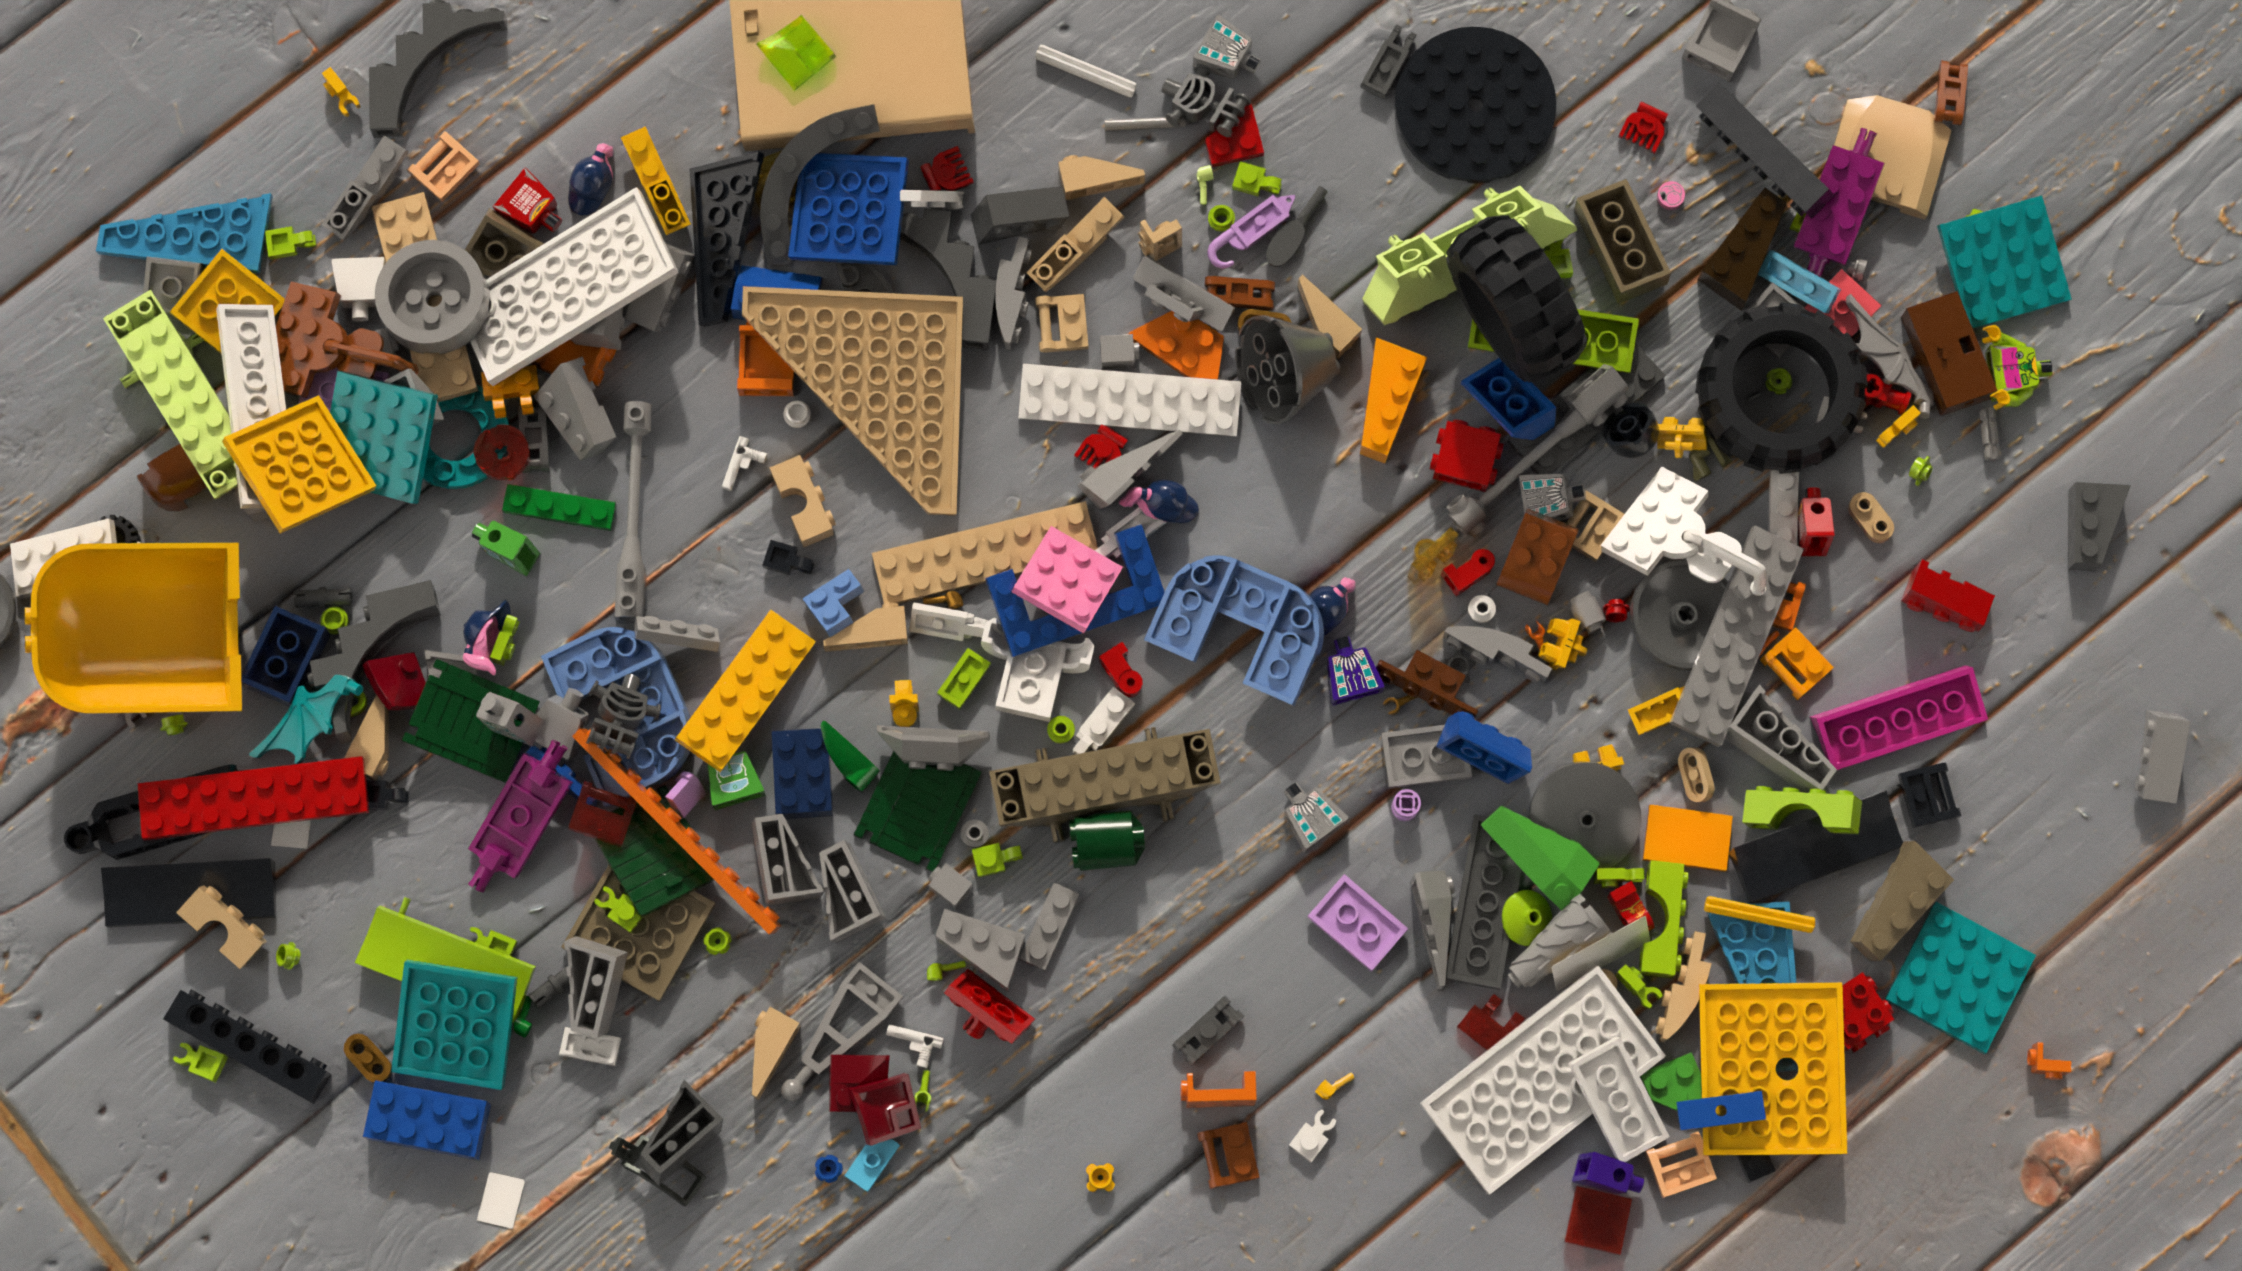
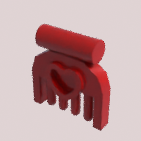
[1618,101,1668,154]
[920,146,974,191]
[1074,424,1128,469]

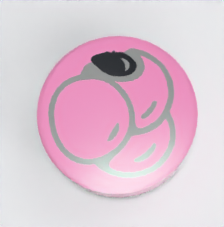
[1657,181,1685,210]

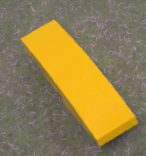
[1628,686,1684,735]

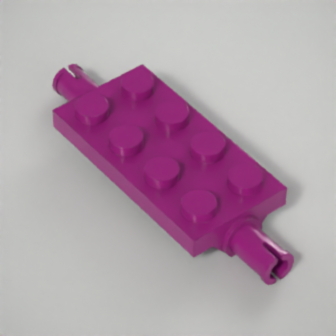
[1794,128,1885,277]
[468,740,573,893]

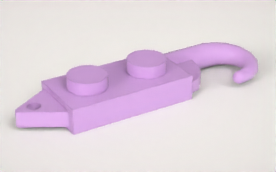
[1207,195,1295,269]

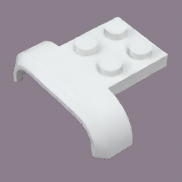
[981,618,1094,722]

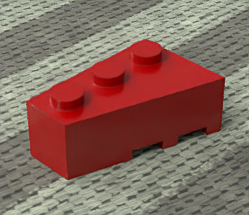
[1901,559,1995,632]

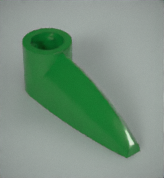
[820,720,880,792]

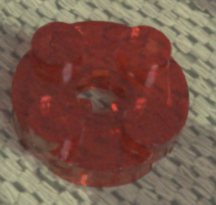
[474,424,530,481]

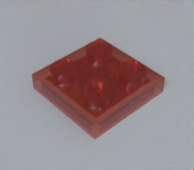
[1564,1186,1632,1255]

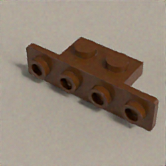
[1376,650,1479,718]

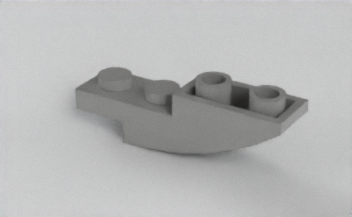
[322,136,409,240]
[996,237,1033,351]
[1443,626,1552,683]

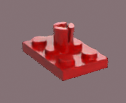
[944,969,1035,1044]

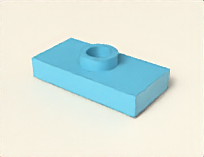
[844,1139,900,1192]

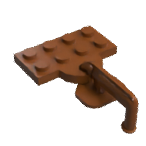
[276,281,419,398]

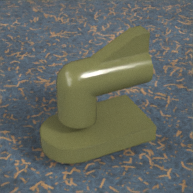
[1689,434,1732,482]

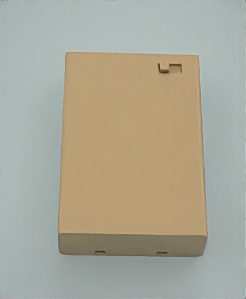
[729,0,975,152]

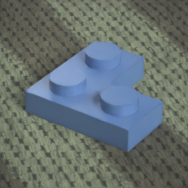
[802,569,864,637]

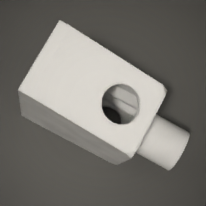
[332,257,386,322]

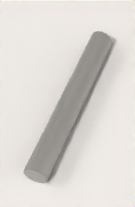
[1105,117,1186,131]

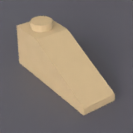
[1058,155,1145,200]
[1297,274,1362,359]
[823,603,908,652]
[344,695,389,780]
[752,1007,801,1100]

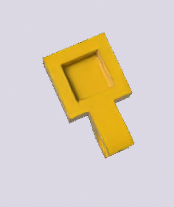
[322,67,361,117]

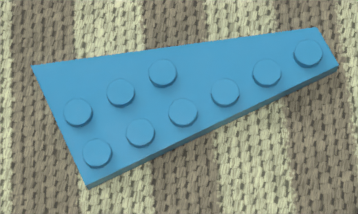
[96,193,273,274]
[1706,902,1798,1072]

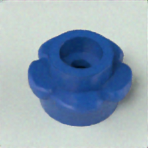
[815,1155,843,1183]

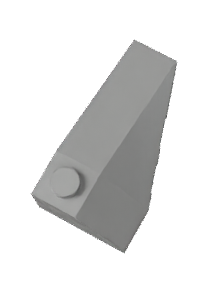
[1077,430,1183,510]
[1410,870,1455,991]

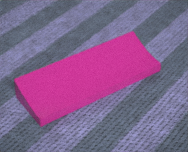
[1810,665,1988,770]

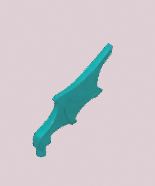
[249,675,363,764]

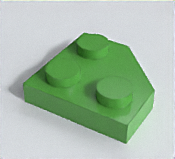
[1640,1052,1702,1112]

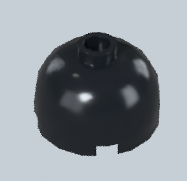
[1602,402,1659,458]

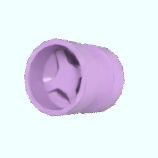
[1391,789,1421,821]

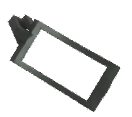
[609,1135,707,1207]

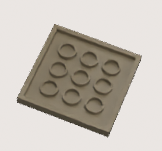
[561,865,716,1002]

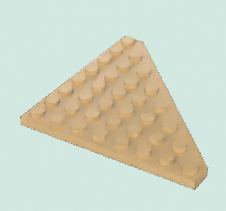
[742,286,963,516]

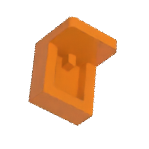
[2027,1042,2071,1080]

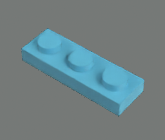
[1758,250,1841,313]

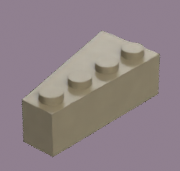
[1850,841,1954,961]

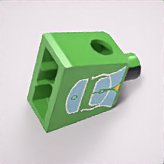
[472,521,541,576]
[708,751,766,811]

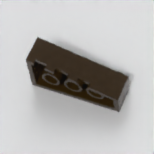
[1697,187,1787,311]

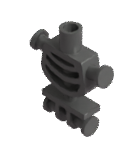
[1161,64,1251,137]
[586,674,661,759]

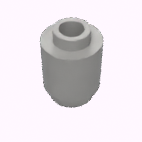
[1569,591,1606,634]

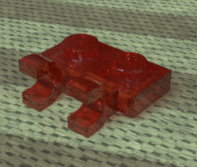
[1457,994,1525,1051]

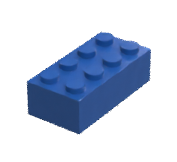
[363,1080,491,1160]

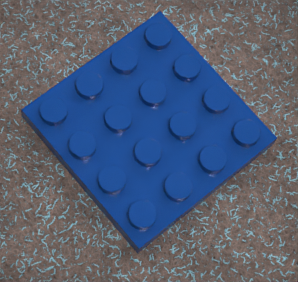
[788,153,909,265]

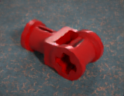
[1864,374,1911,416]

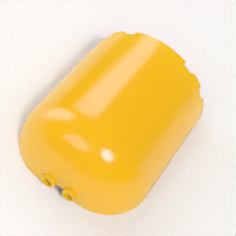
[24,543,242,714]

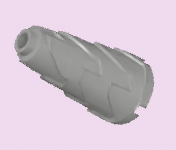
[1508,894,1612,988]

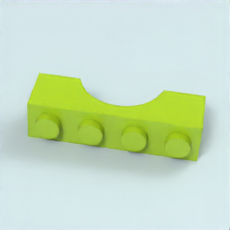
[1742,786,1862,834]
[1638,860,1688,979]

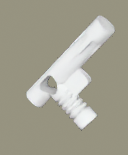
[722,436,768,491]
[886,1024,944,1069]

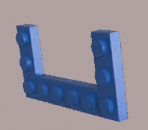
[985,524,1165,657]

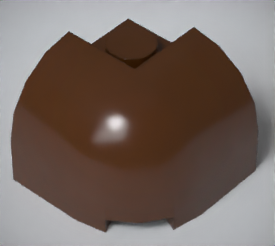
[137,444,207,512]

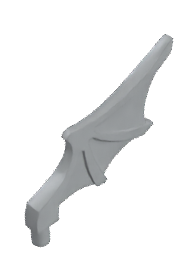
[1846,294,1934,419]

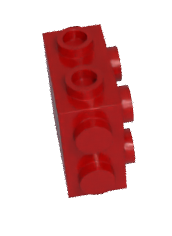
[1429,419,1504,492]
[1842,972,1895,1053]

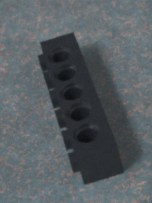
[163,989,331,1104]

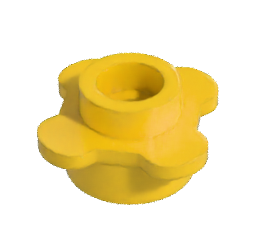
[1086,1163,1115,1192]

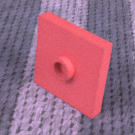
[1804,269,1882,338]

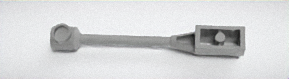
[1447,364,1629,536]
[614,401,652,623]

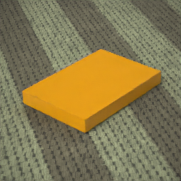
[1642,804,1733,872]

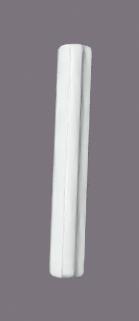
[1035,45,1137,97]

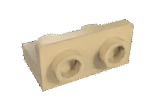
[1138,219,1182,261]

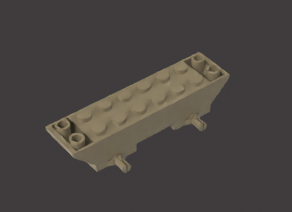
[989,727,1221,843]

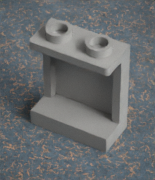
[1681,0,1761,82]

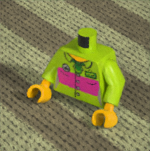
[1982,325,2052,410]

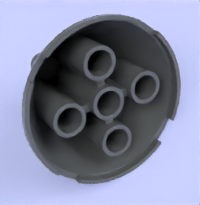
[1235,315,1340,424]

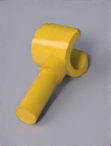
[1315,1073,1355,1100]

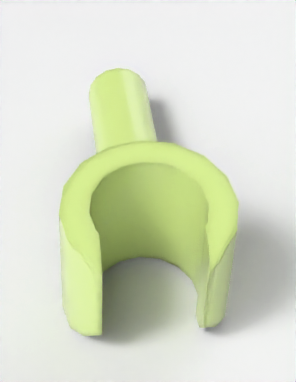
[1197,165,1214,205]

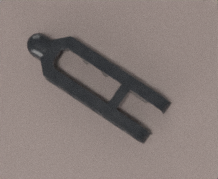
[64,764,238,860]

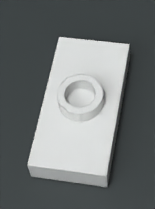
[559,1027,621,1066]

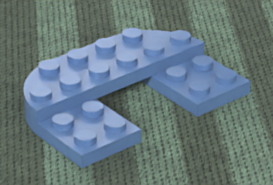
[1144,555,1324,706]
[541,627,691,808]

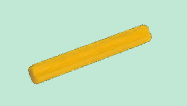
[1704,896,1815,933]

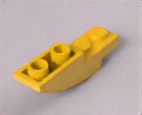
[621,126,691,236]

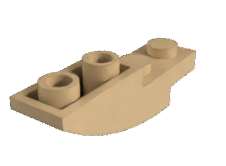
[1026,197,1125,292]
[1656,931,1712,1043]

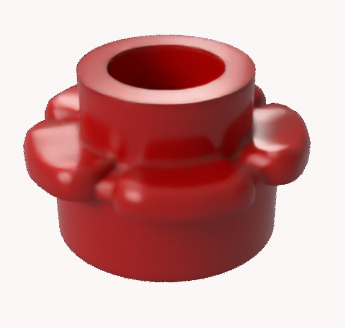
[1603,599,1630,623]

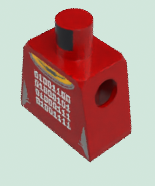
[492,168,562,234]
[1798,487,1835,556]

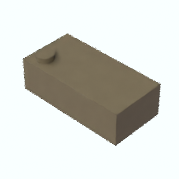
[1574,179,1671,304]

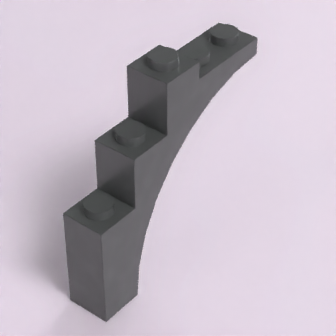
[369,0,507,138]
[900,207,997,350]
[307,580,441,744]

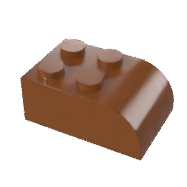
[1496,508,1579,605]

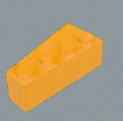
[1360,337,1427,464]

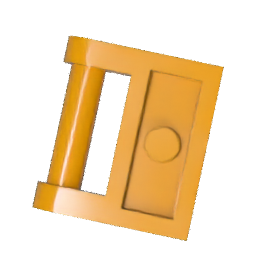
[1760,627,1834,701]

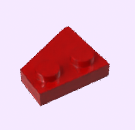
[1205,104,1264,168]

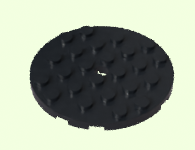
[1394,27,1556,184]

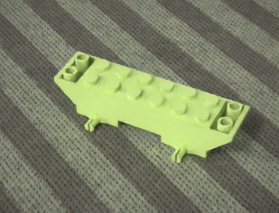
[1362,186,1577,326]
[103,290,238,500]

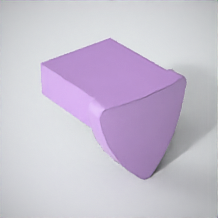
[665,771,706,818]

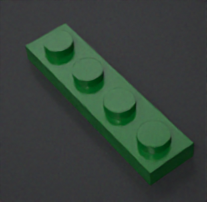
[502,484,617,531]

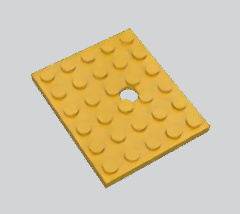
[1699,982,1847,1156]

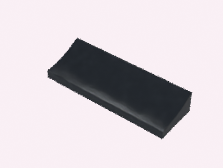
[1728,790,1903,904]
[101,858,276,928]

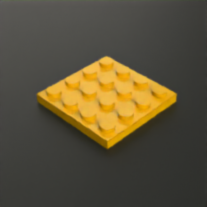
[222,395,376,534]

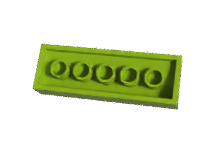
[1468,309,1639,374]
[355,906,536,1023]

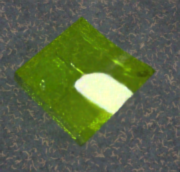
[756,15,836,91]

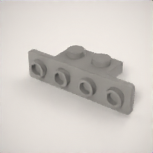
[1133,256,1235,331]

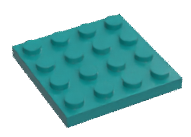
[1937,195,2072,328]
[330,371,438,504]
[1885,902,2036,1054]
[391,960,518,1090]

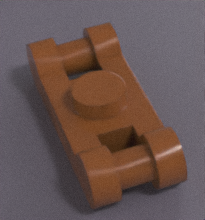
[1933,60,1968,126]
[1204,276,1275,311]

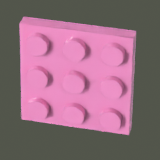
[1012,526,1123,633]

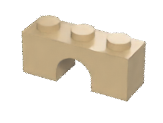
[770,455,836,548]
[176,885,267,969]

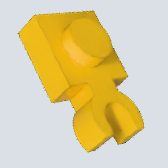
[1876,405,1921,448]

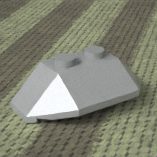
[877,725,990,771]

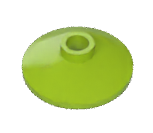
[1502,890,1552,946]

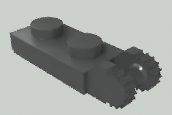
[1360,24,1417,99]

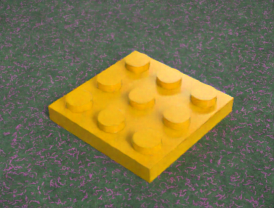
[169,249,285,354]

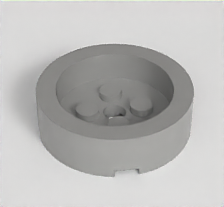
[375,240,490,354]

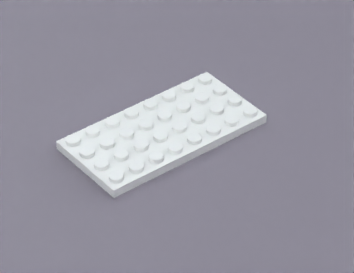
[470,187,679,386]
[1420,966,1666,1195]

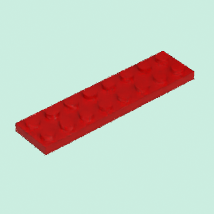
[137,756,369,840]

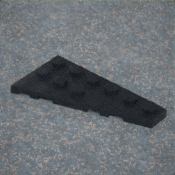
[690,151,764,327]

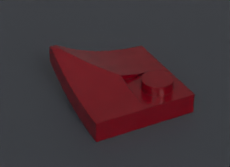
[362,652,426,710]
[829,1054,890,1112]
[848,1073,921,1146]

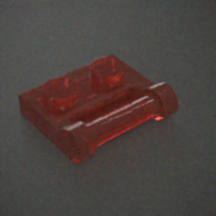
[568,781,637,847]

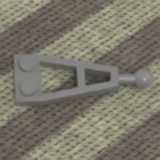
[781,962,904,1102]

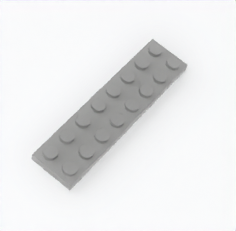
[1669,525,1804,747]

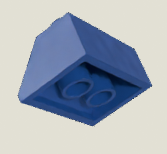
[731,265,823,320]
[1461,358,1556,440]
[1436,711,1532,784]

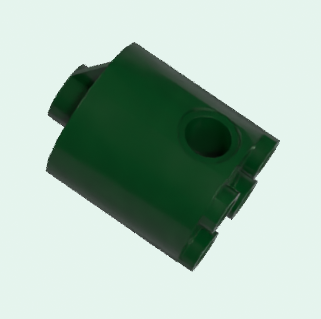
[1069,811,1145,871]

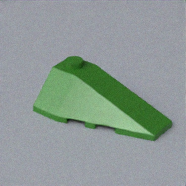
[1481,805,1599,910]

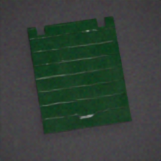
[402,659,540,784]
[854,751,982,872]
[586,785,714,918]

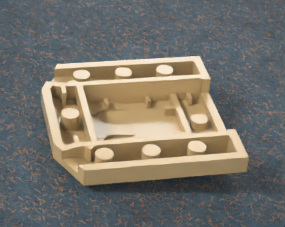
[1834,95,1951,220]

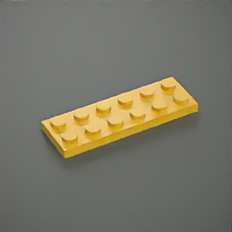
[675,610,816,773]

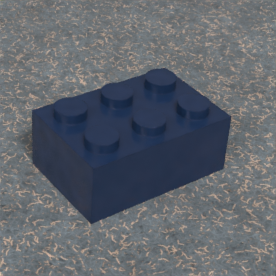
[241,606,331,707]
[772,728,833,819]

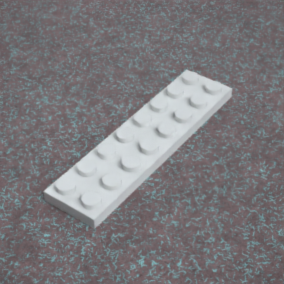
[216,304,286,509]
[1018,364,1241,437]

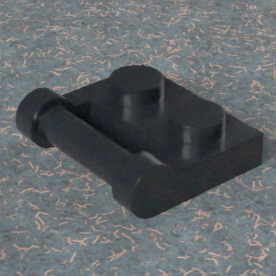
[1898,762,1962,828]

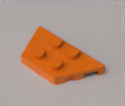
[1129,311,1224,380]

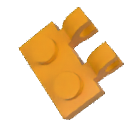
[481,365,539,419]

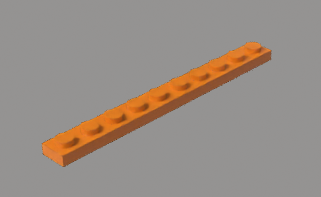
[572,728,782,935]

